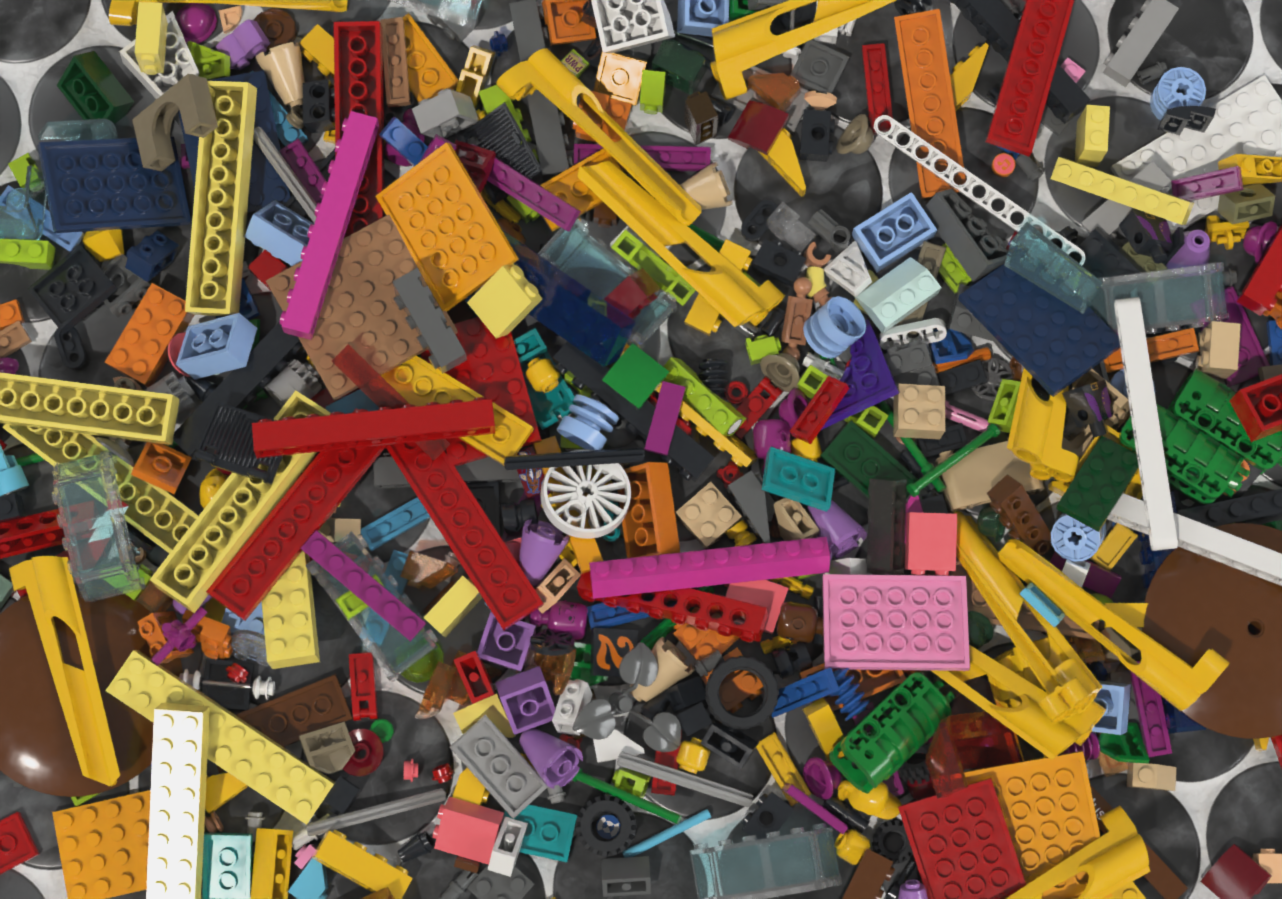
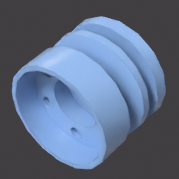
[1150,67,1206,121]
[803,296,866,359]
[557,394,619,451]
[1051,513,1107,562]

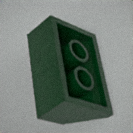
[57,51,134,136]

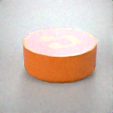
[992,153,1015,177]

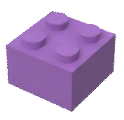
[477,611,537,673]
[495,666,556,735]

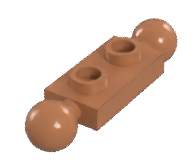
[781,277,813,361]

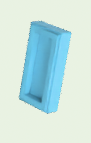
[1019,582,1065,627]

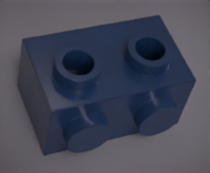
[125,231,179,282]

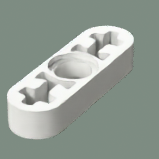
[879,318,947,350]

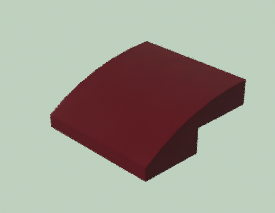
[728,100,789,155]
[454,140,496,193]
[1200,844,1272,899]

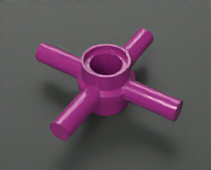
[151,606,208,666]

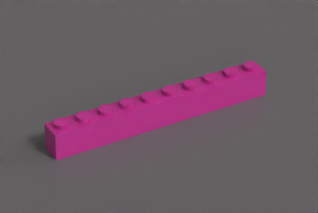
[280,111,379,340]
[589,537,830,599]

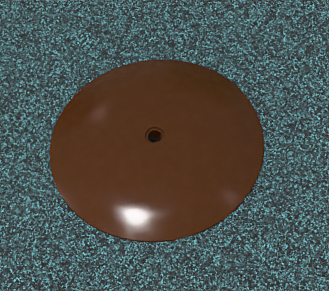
[1142,523,1282,739]
[0,583,183,797]

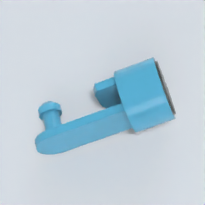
[0,444,29,497]

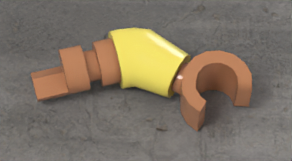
[803,242,832,308]

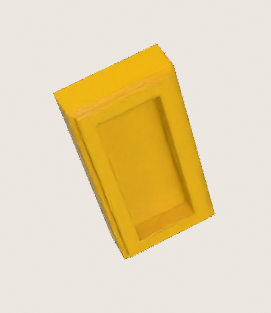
[1090,523,1138,570]

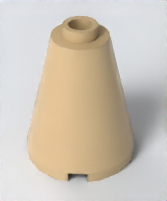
[256,42,305,108]
[680,162,733,210]
[630,637,695,702]

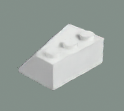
[591,0,675,54]
[119,11,199,99]

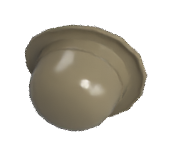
[836,114,874,154]
[760,353,800,392]

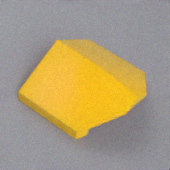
[83,229,124,262]

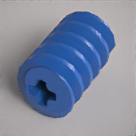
[830,668,869,721]

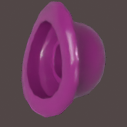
[175,3,217,44]
[1243,221,1279,264]
[779,388,809,429]
[803,757,841,800]

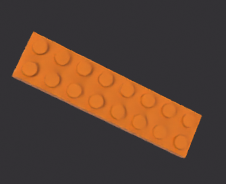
[894,9,966,199]

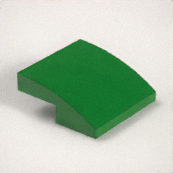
[602,343,670,409]

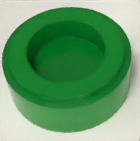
[370,719,394,743]

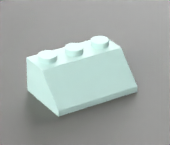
[855,257,942,334]

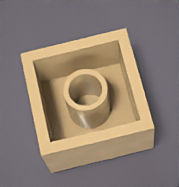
[1195,321,1241,379]
[893,384,945,439]
[675,482,742,550]

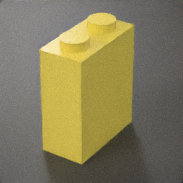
[135,2,168,75]
[1075,105,1110,167]
[467,263,542,338]
[424,576,482,638]

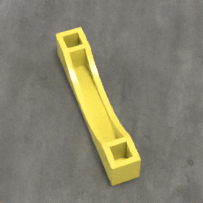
[1051,157,1194,225]

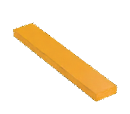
[532,436,603,574]

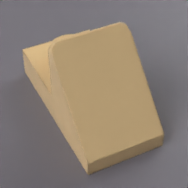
[318,518,361,543]

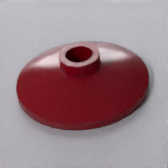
[343,729,384,777]

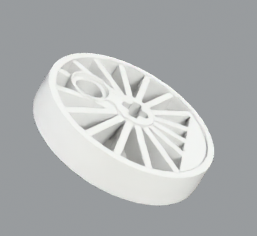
[540,449,631,539]

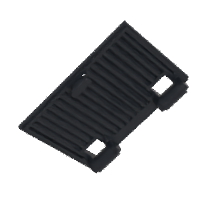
[456,102,543,205]
[192,402,284,485]

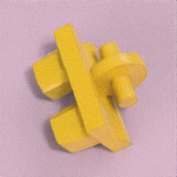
[1205,215,1249,250]

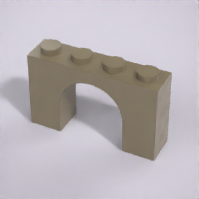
[132,74,218,171]

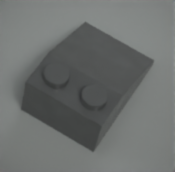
[727,470,770,544]

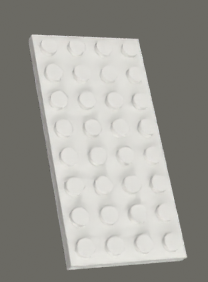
[1110,75,1282,235]

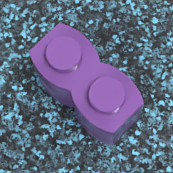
[216,19,270,70]

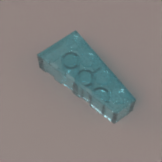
[1004,222,1102,314]

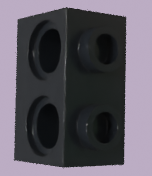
[303,79,335,134]

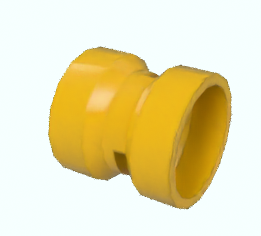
[725,520,758,547]

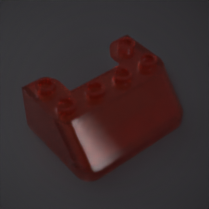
[926,711,1022,799]

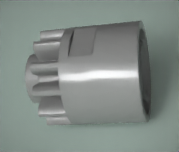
[265,359,322,408]
[144,371,195,416]

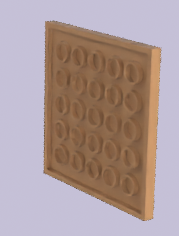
[266,215,458,401]

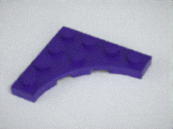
[821,319,899,430]

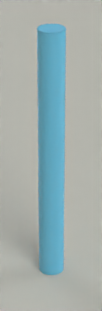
[622,809,711,857]

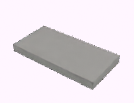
[712,66,810,134]
[449,715,549,819]

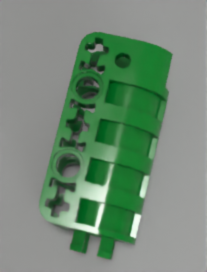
[1167,368,1282,475]
[1119,403,1250,506]
[829,673,955,794]

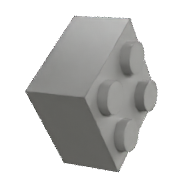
[412,89,479,139]

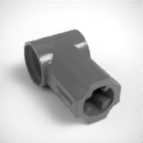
[808,209,850,252]

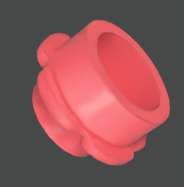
[404,758,418,782]

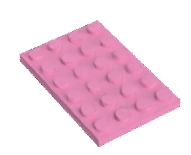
[822,574,970,671]

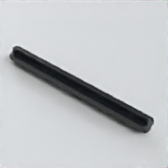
[504,448,645,470]

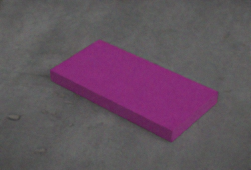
[1189,286,1270,388]

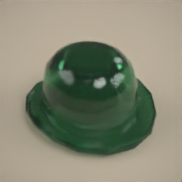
[977,506,1006,543]
[968,610,994,649]

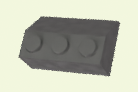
[946,284,1001,344]

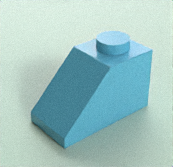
[288,859,329,899]

